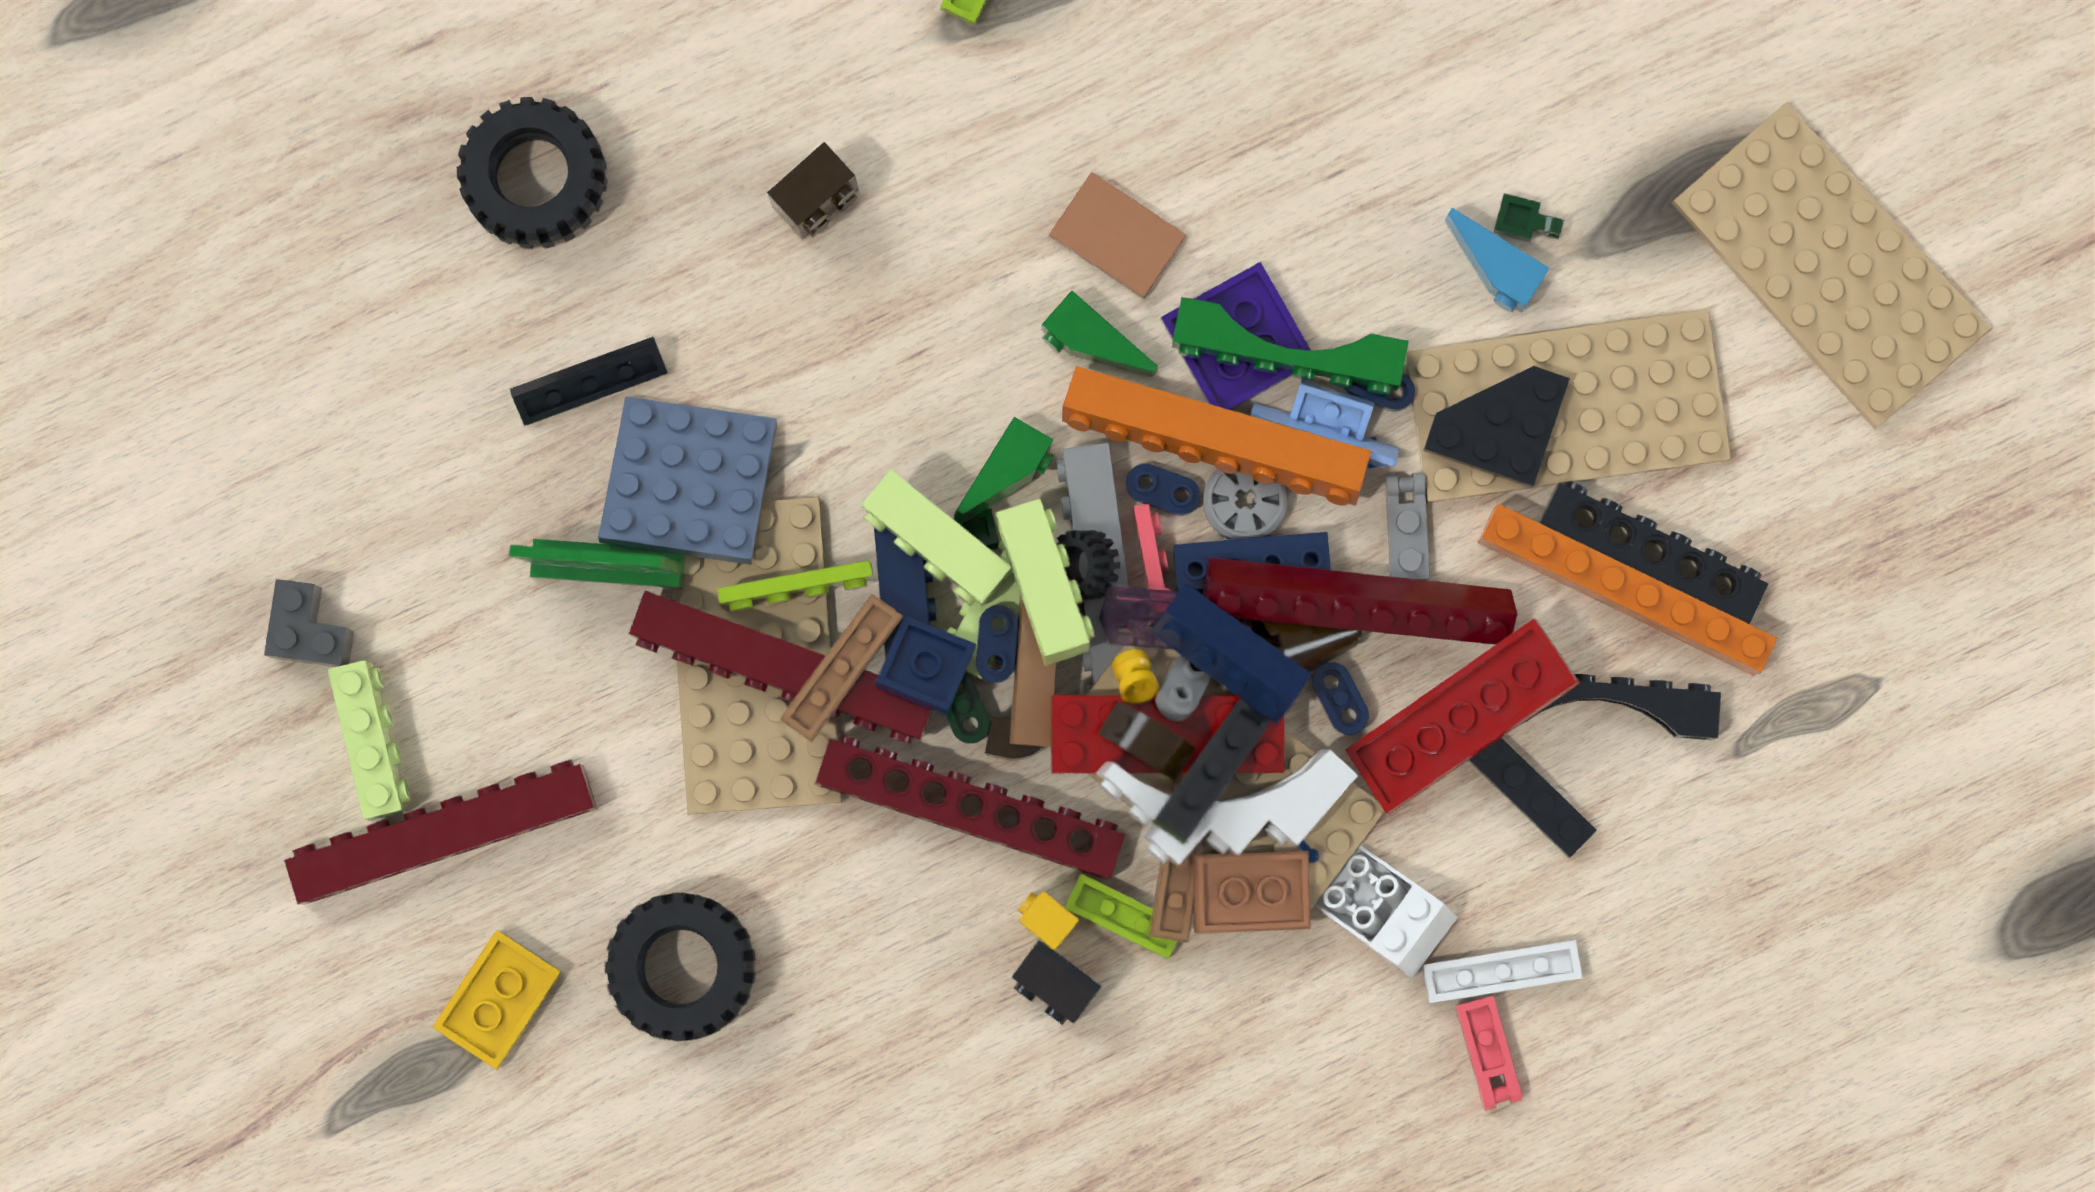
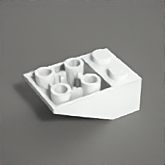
[1314,845,1458,979]

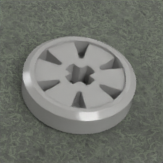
[1203,469,1288,540]

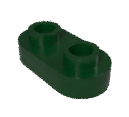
[946,672,990,744]

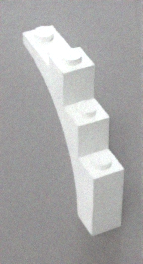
[1096,748,1358,864]

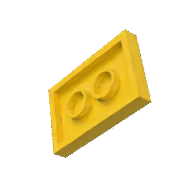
[432,929,562,1070]

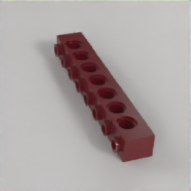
[814,735,1125,880]

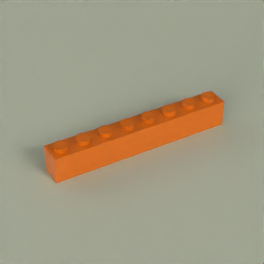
[1062,366,1372,506]
[1477,503,1778,676]

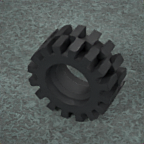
[1056,530,1120,600]

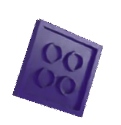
[1160,262,1311,410]

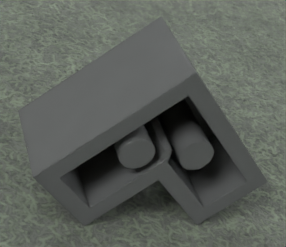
[264,579,354,667]

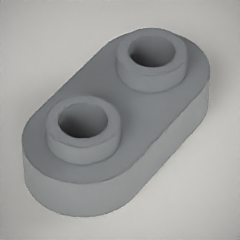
[1156,655,1211,721]

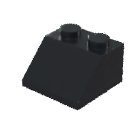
[1012,940,1102,1025]

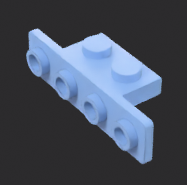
[1250,379,1399,467]

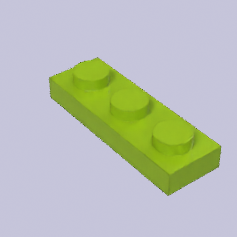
[1064,873,1177,959]

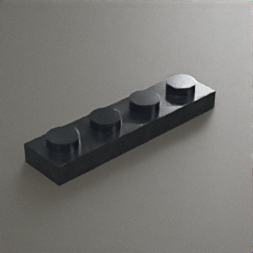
[510,336,668,426]
[1152,698,1272,845]
[1468,738,1597,858]

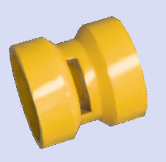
[1111,649,1159,704]

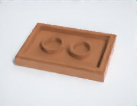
[1049,172,1186,299]
[1192,851,1311,934]

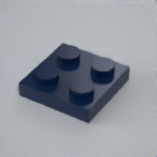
[875,615,977,716]

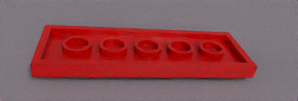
[1345,618,1580,814]
[1051,695,1284,774]

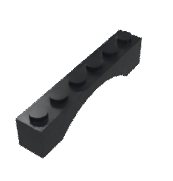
[1520,674,1721,741]

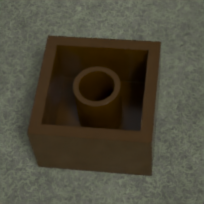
[767,142,859,240]

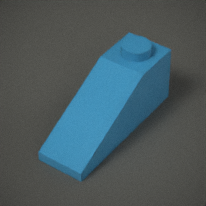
[1445,208,1550,312]

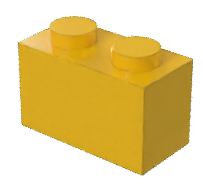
[1017,891,1079,951]

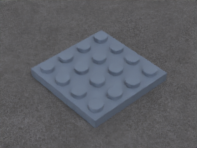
[598,397,777,565]

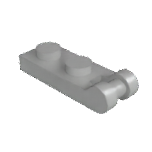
[1385,473,1430,580]

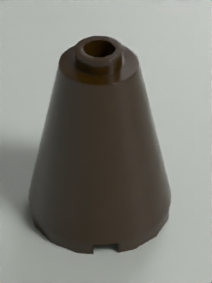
[1251,619,1362,672]

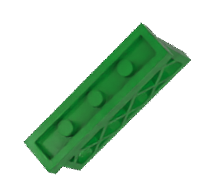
[509,539,685,589]

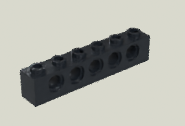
[1538,481,1769,624]

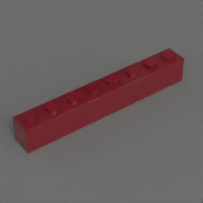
[1202,557,1518,645]
[629,590,932,745]
[284,760,598,905]

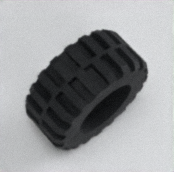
[456,97,607,249]
[605,893,756,1041]

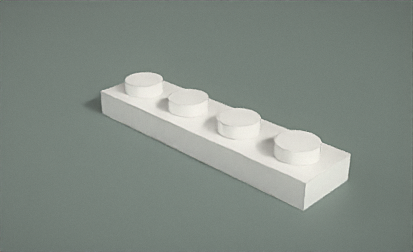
[1422,940,1582,1003]

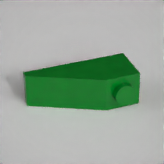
[1041,291,1158,377]
[953,417,1054,525]

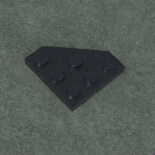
[1423,366,1570,488]

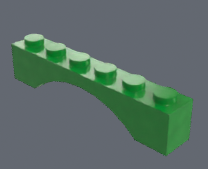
[1172,297,1409,395]

